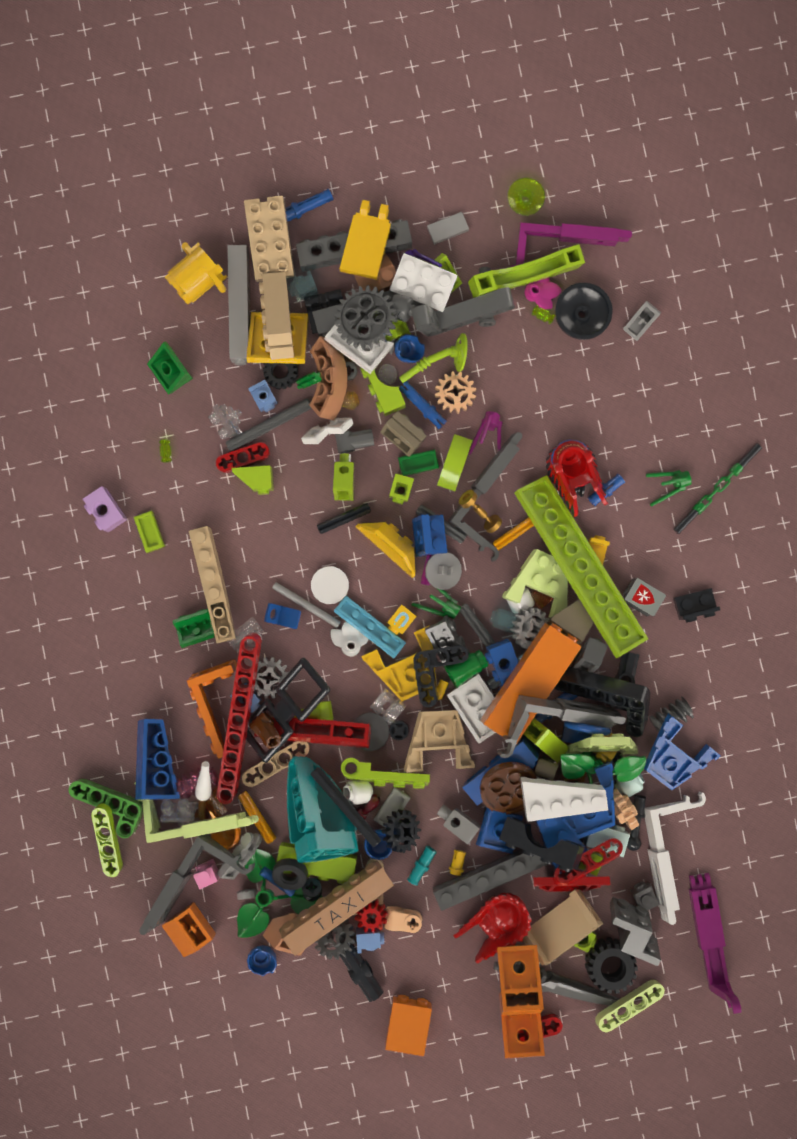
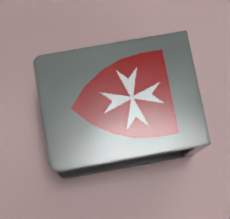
[622,578,666,616]

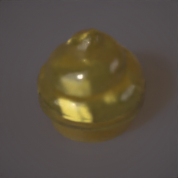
[342,391,360,410]

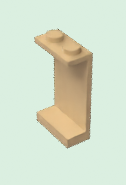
[523,890,603,966]

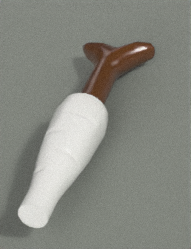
[189,761,211,821]

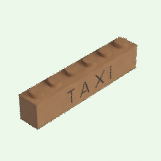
[279,860,394,956]

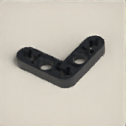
[413,645,470,707]

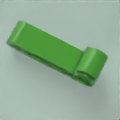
[69,778,143,838]

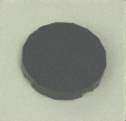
[354,712,389,751]

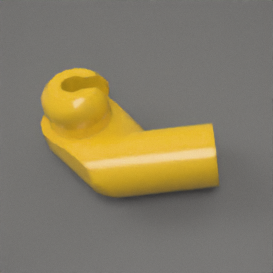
[424,679,449,702]

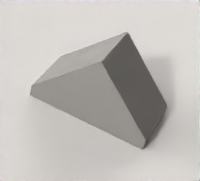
[623,301,661,341]

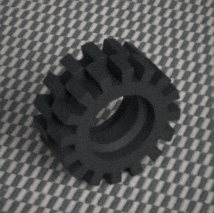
[263,363,298,390]

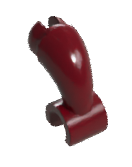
[357,794,380,819]

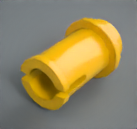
[449,849,466,876]

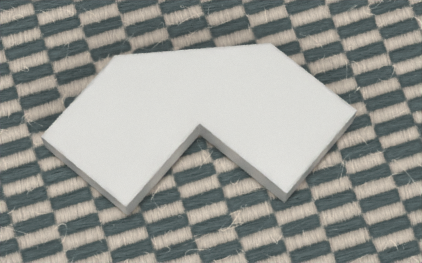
[301,418,353,444]

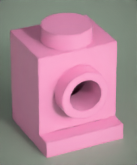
[193,859,219,890]

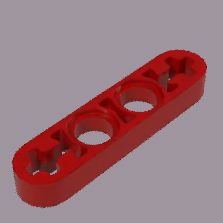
[553,838,623,886]

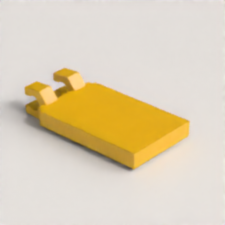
[339,200,391,280]

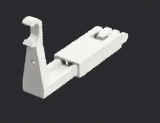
[644,791,706,925]

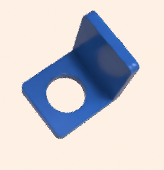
[264,603,301,629]

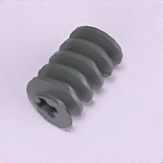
[649,696,694,732]

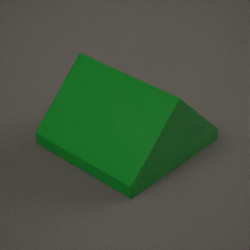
[147,342,193,395]

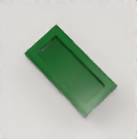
[398,450,439,476]

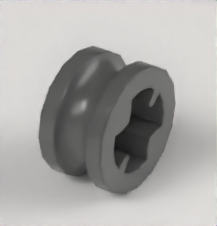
[346,362,357,381]

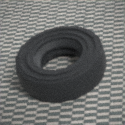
[272,858,308,890]

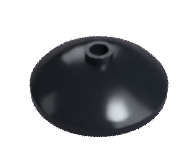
[555,283,613,340]

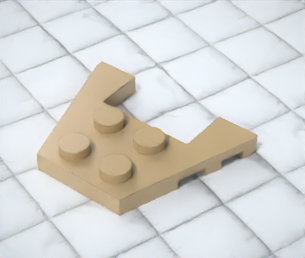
[404,710,475,772]

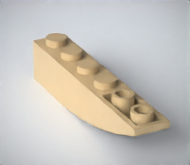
[189,526,236,643]

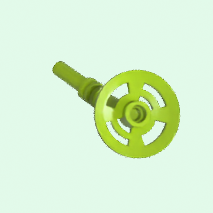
[399,333,468,383]

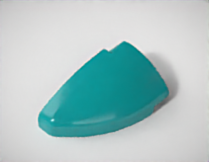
[287,756,358,863]

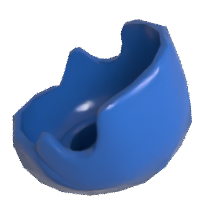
[394,334,425,364]
[364,829,392,860]
[247,945,277,976]

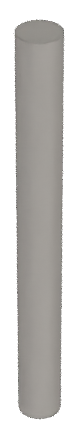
[272,582,341,628]

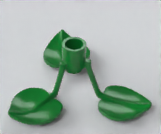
[560,752,646,784]
[237,848,323,938]

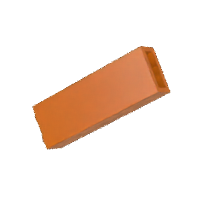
[480,623,581,744]

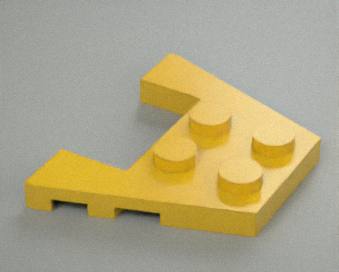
[361,625,437,701]

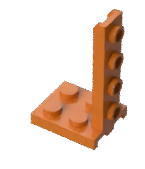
[187,659,237,759]

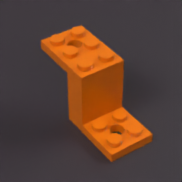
[497,945,545,1059]

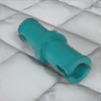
[407,845,437,886]

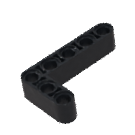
[554,667,651,737]

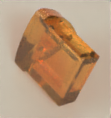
[206,785,228,818]

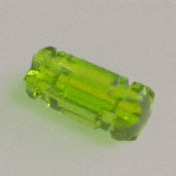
[531,306,555,324]
[159,439,172,463]

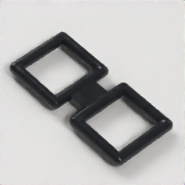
[246,658,330,763]

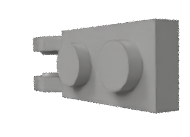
[217,832,262,880]

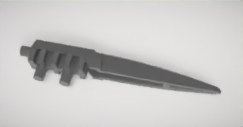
[493,961,626,1008]

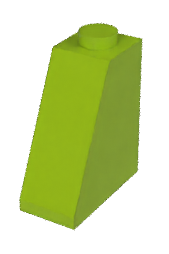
[524,718,569,763]

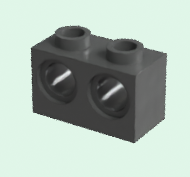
[572,638,608,673]

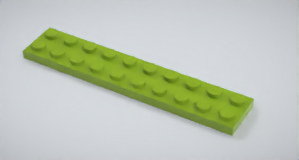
[514,475,648,658]

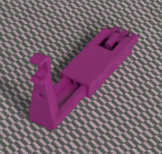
[510,222,632,267]
[688,873,742,1014]

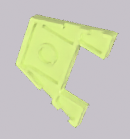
[502,549,568,618]
[566,734,638,755]

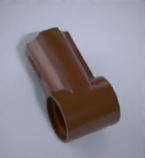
[249,711,281,749]

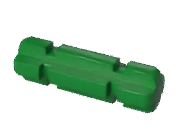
[296,372,322,389]

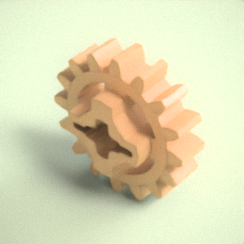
[435,371,476,414]
[613,788,639,830]

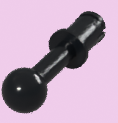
[627,795,646,851]

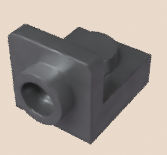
[630,882,660,911]

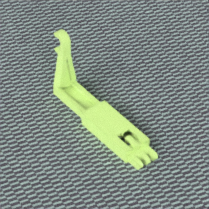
[134,782,259,843]

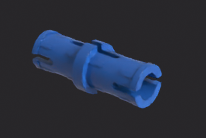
[587,474,625,506]

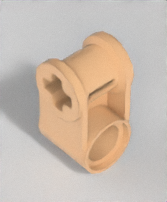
[384,906,422,933]

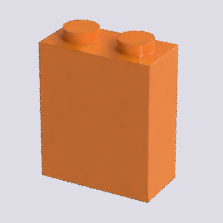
[385,995,432,1056]

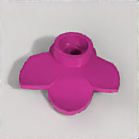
[524,277,562,309]

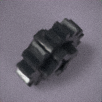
[382,809,421,853]

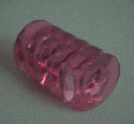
[176,766,219,800]

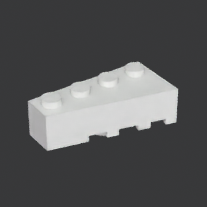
[520,777,608,822]

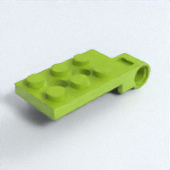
[341,758,430,789]

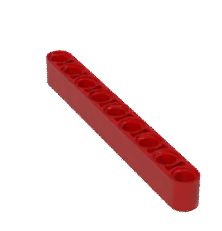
[217,633,262,804]

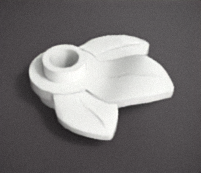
[331,622,368,657]

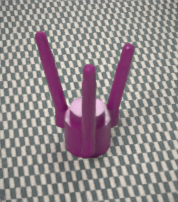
[468,411,503,455]

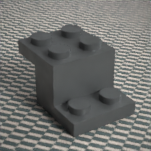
[610,897,661,966]

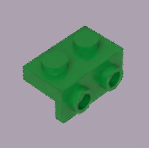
[172,609,215,648]

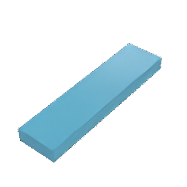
[334,596,406,658]

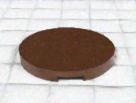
[479,762,537,814]

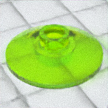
[507,178,545,215]

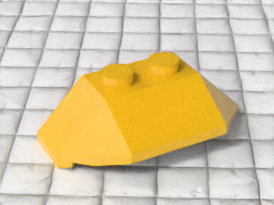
[355,522,415,579]

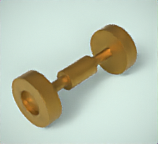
[458,490,502,533]

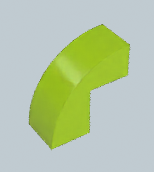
[437,434,472,491]

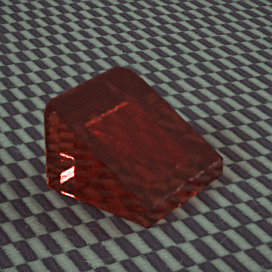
[530,590,554,609]

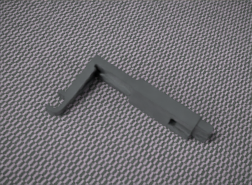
[448,432,522,562]
[497,695,626,758]
[139,834,255,935]

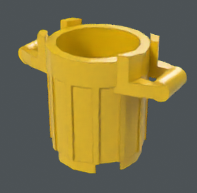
[165,242,228,304]

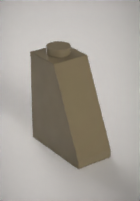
[545,599,594,644]

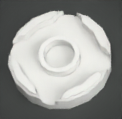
[311,566,349,604]

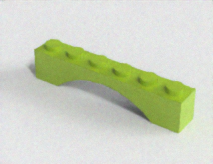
[468,244,585,298]

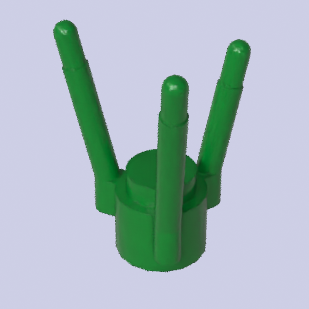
[646,470,692,507]
[411,589,461,619]

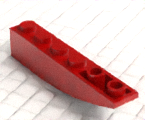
[254,717,371,748]

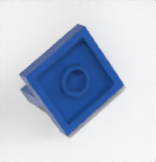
[412,514,447,557]

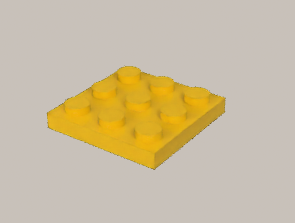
[246,312,309,364]

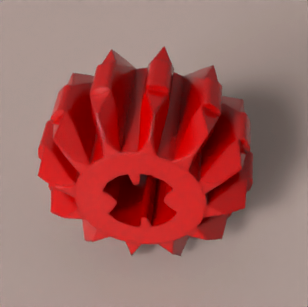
[355,899,388,934]

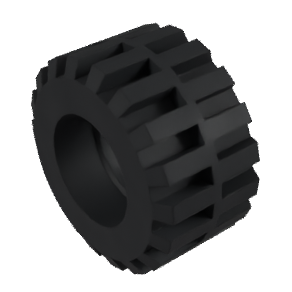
[585,937,638,994]

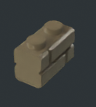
[380,411,427,457]

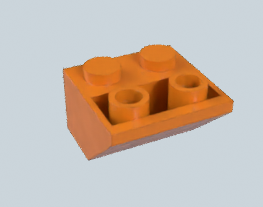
[161,902,216,957]

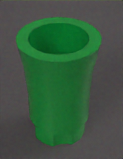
[444,650,489,688]

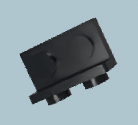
[673,588,720,623]

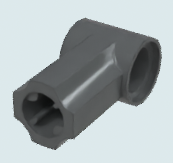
[335,429,375,454]

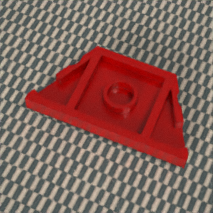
[533,874,610,892]

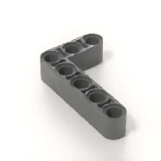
[411,287,515,337]

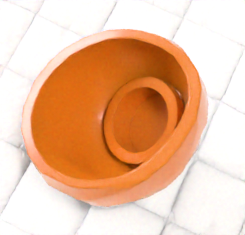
[211,827,241,850]

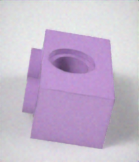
[83,486,128,532]

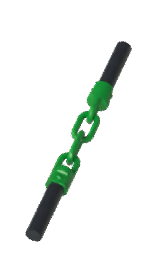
[673,444,762,534]

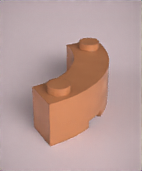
[309,336,347,420]

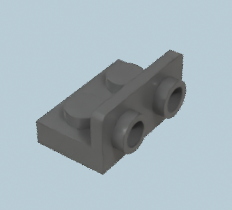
[425,615,466,663]

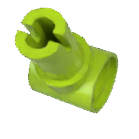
[294,701,334,720]

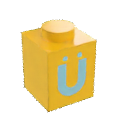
[387,604,417,635]

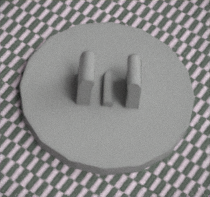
[425,552,462,590]

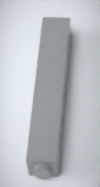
[227,245,250,365]

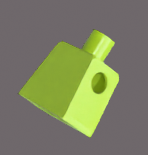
[333,453,355,501]

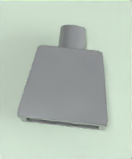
[437,804,481,845]

